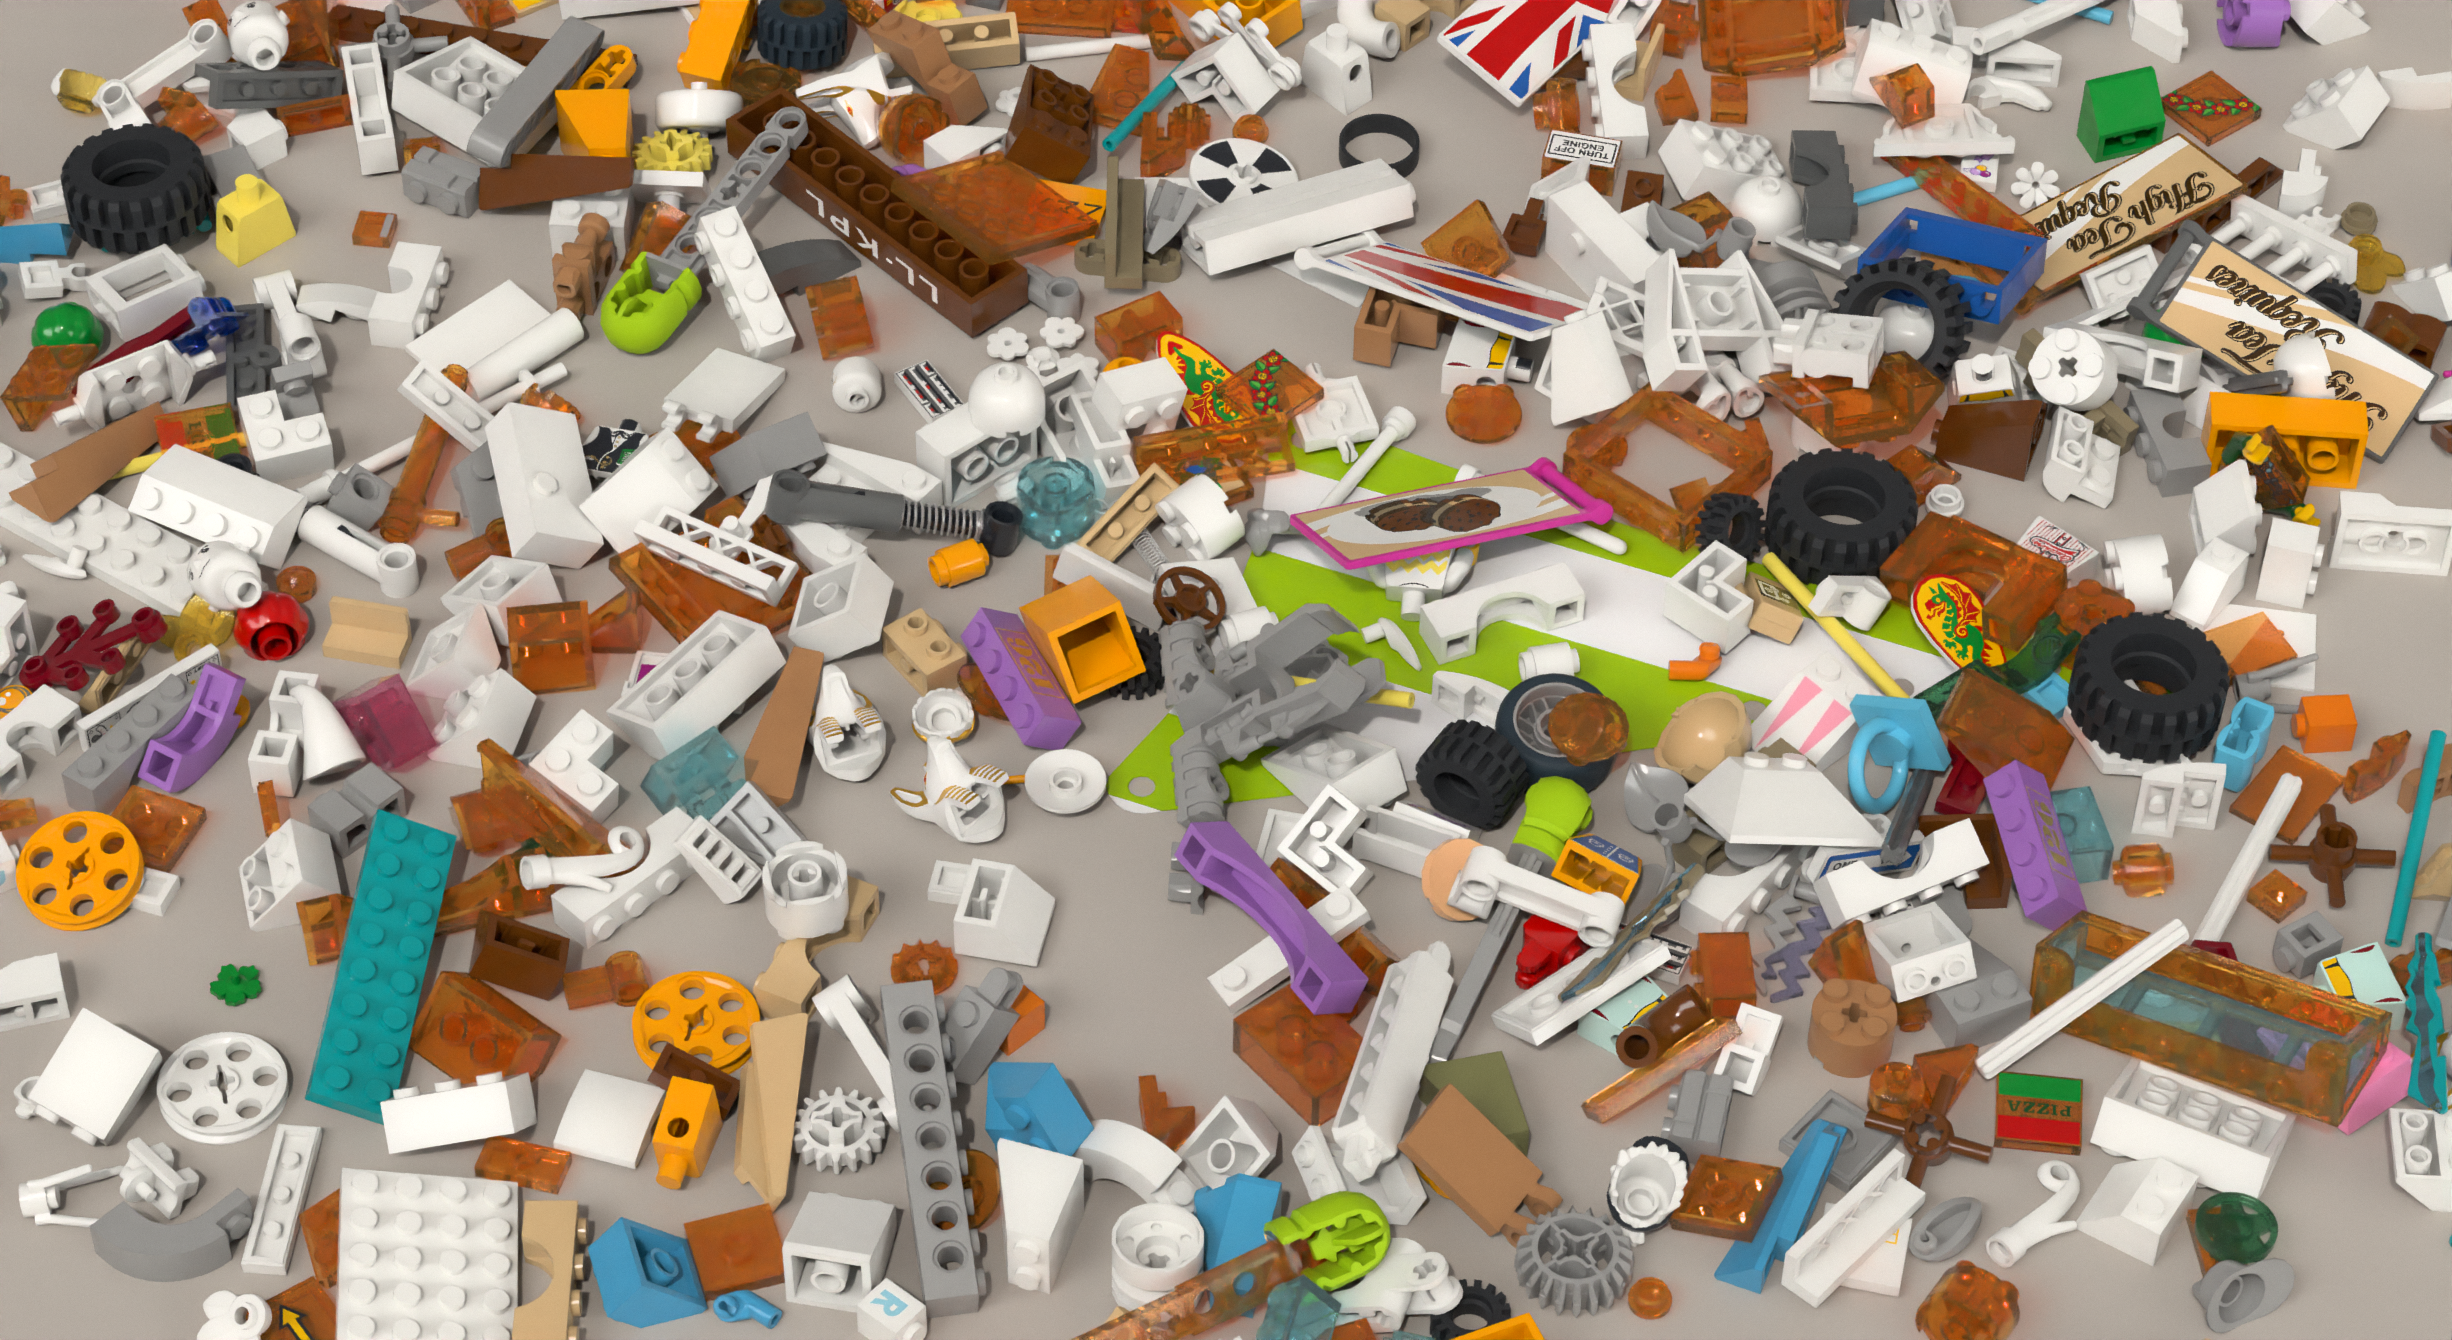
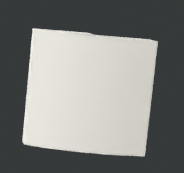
[2131,763,2226,838]
[553,1069,666,1169]

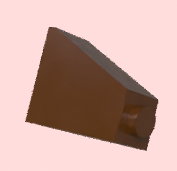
[1931,399,2048,482]

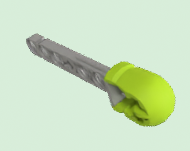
[600,106,808,354]
[1427,776,1593,1064]

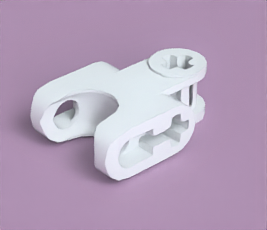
[1324,1238,1463,1333]

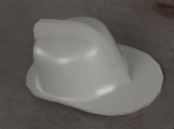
[2192,1258,2295,1333]

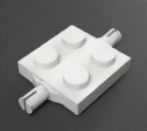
[1283,363,1379,463]

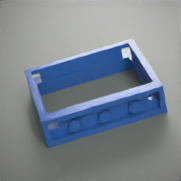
[1857,207,2048,325]

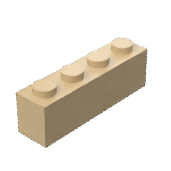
[873,12,1020,78]

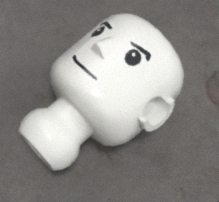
[227,0,290,71]
[187,540,262,613]

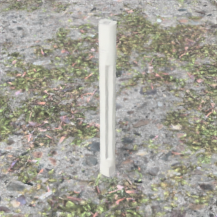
[1969,0,2105,55]

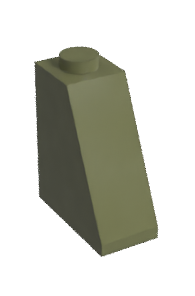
[1417,1051,1529,1157]

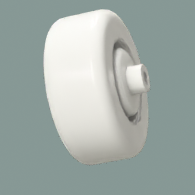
[655,82,743,138]

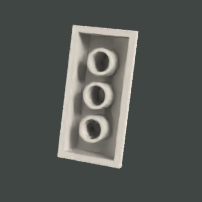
[128,444,309,570]
[606,610,786,765]

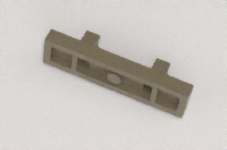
[2014,328,2139,457]

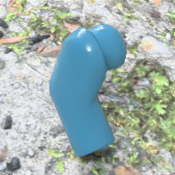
[713,1290,782,1329]

